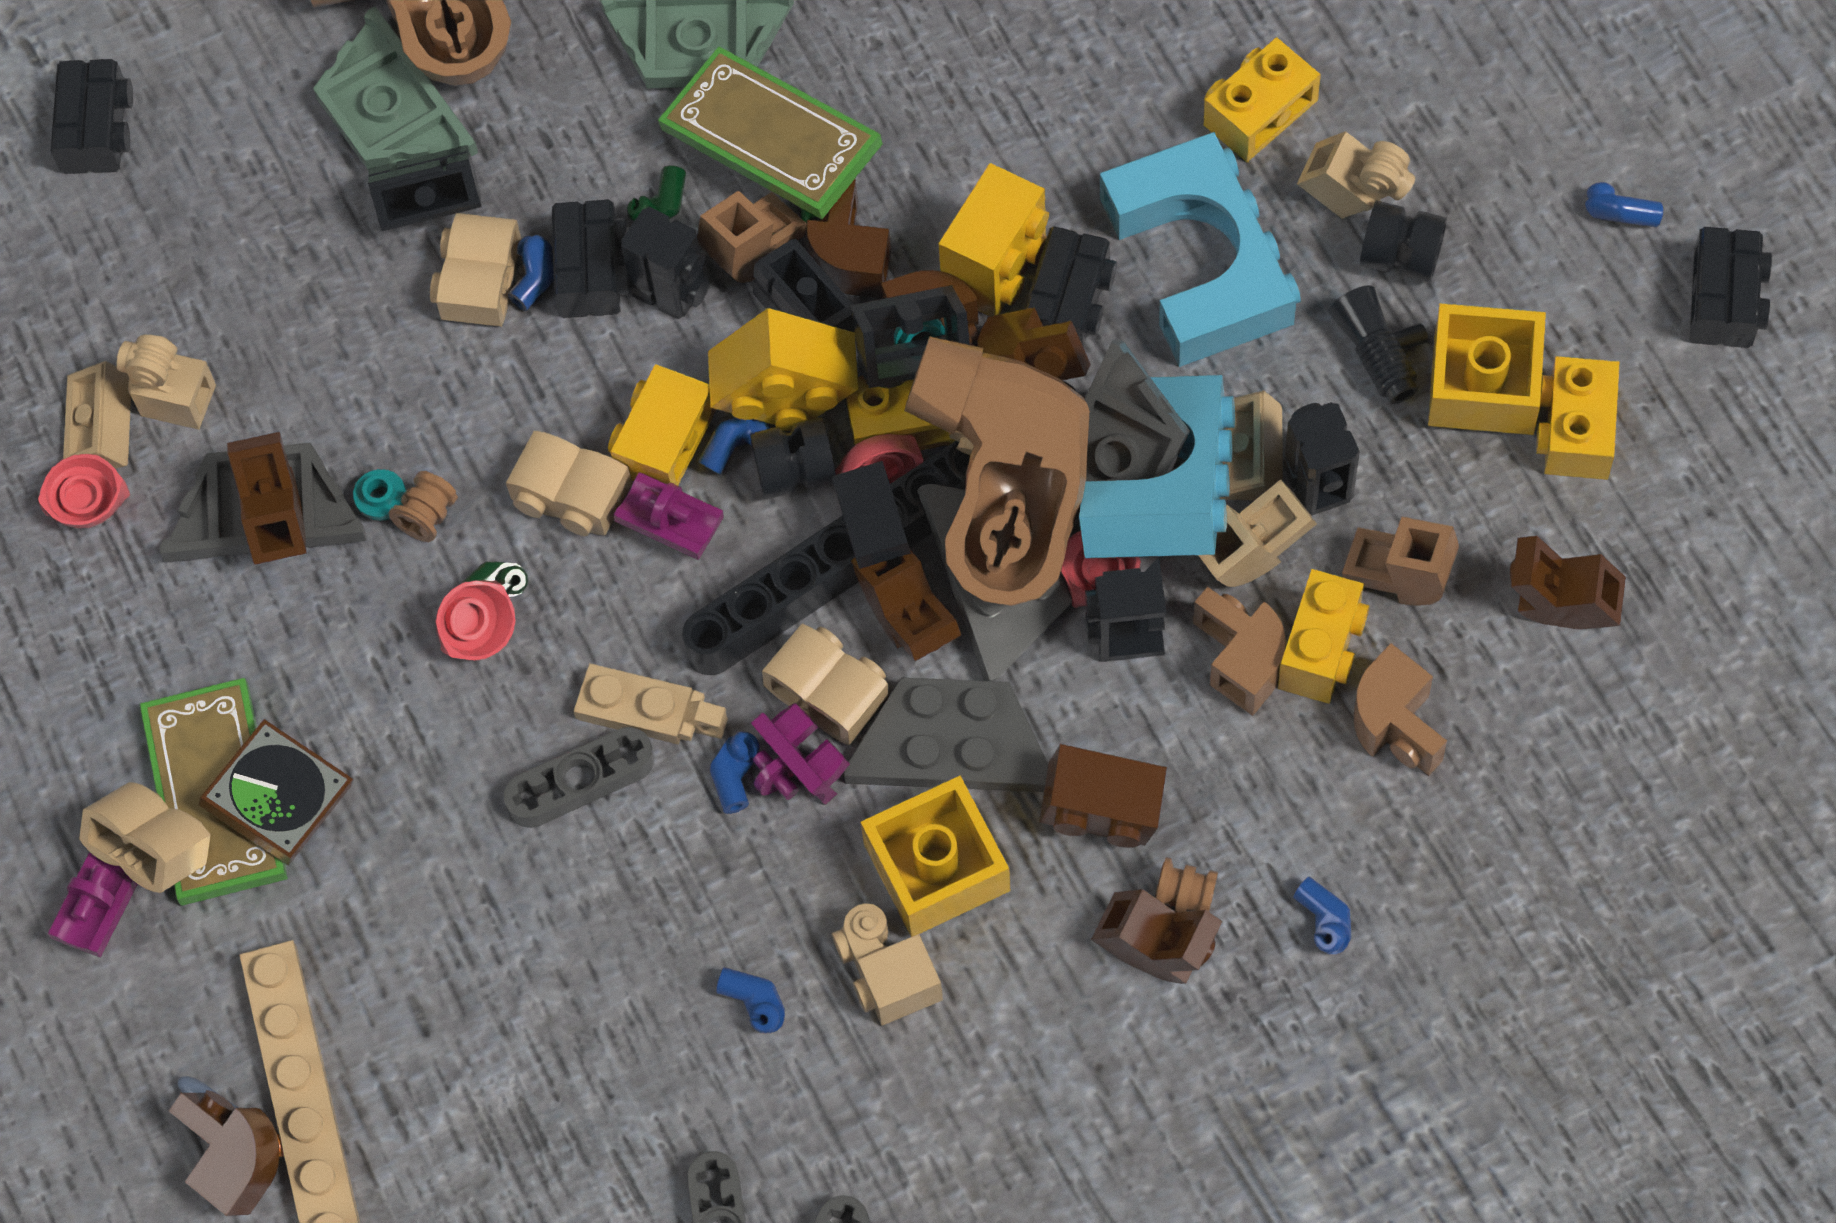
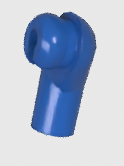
[1585,182,1663,228]
[508,235,554,311]
[698,417,771,475]
[710,731,760,814]
[1293,876,1351,955]
[716,967,785,1033]

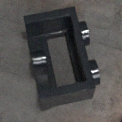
[850,285,970,388]
[1085,557,1167,662]

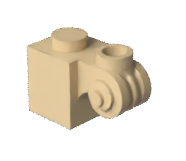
[1297,131,1415,219]
[117,334,216,430]
[831,903,943,1026]

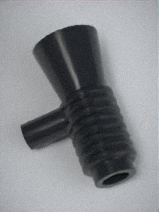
[1328,285,1428,404]

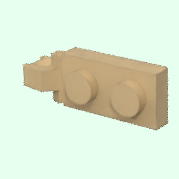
[573,663,728,744]

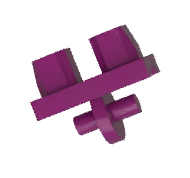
[613,472,724,560]
[751,703,850,805]
[48,852,138,958]

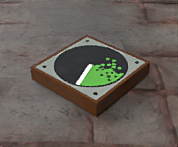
[199,719,353,866]

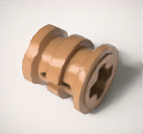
[389,471,458,542]
[1155,857,1218,913]

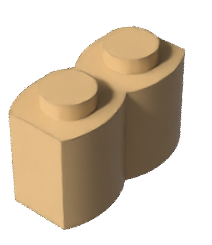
[430,213,521,327]
[506,431,633,536]
[762,623,888,746]
[79,782,211,893]

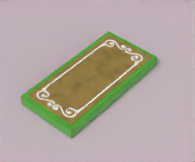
[658,46,883,219]
[140,678,288,906]

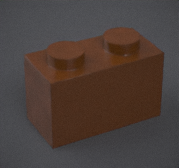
[1039,744,1167,848]

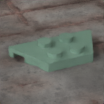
[600,0,794,89]
[313,6,478,170]

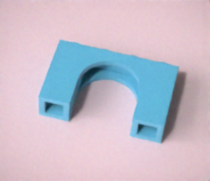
[1100,132,1301,367]
[1079,375,1235,558]

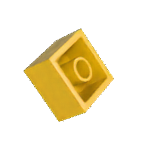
[938,163,1049,316]
[1428,303,1546,435]
[708,308,858,431]
[860,775,1011,937]

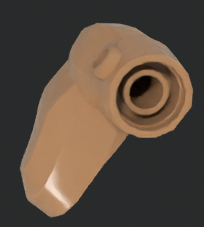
[311,0,511,86]
[904,337,1090,606]

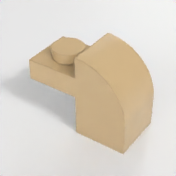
[1198,480,1317,587]

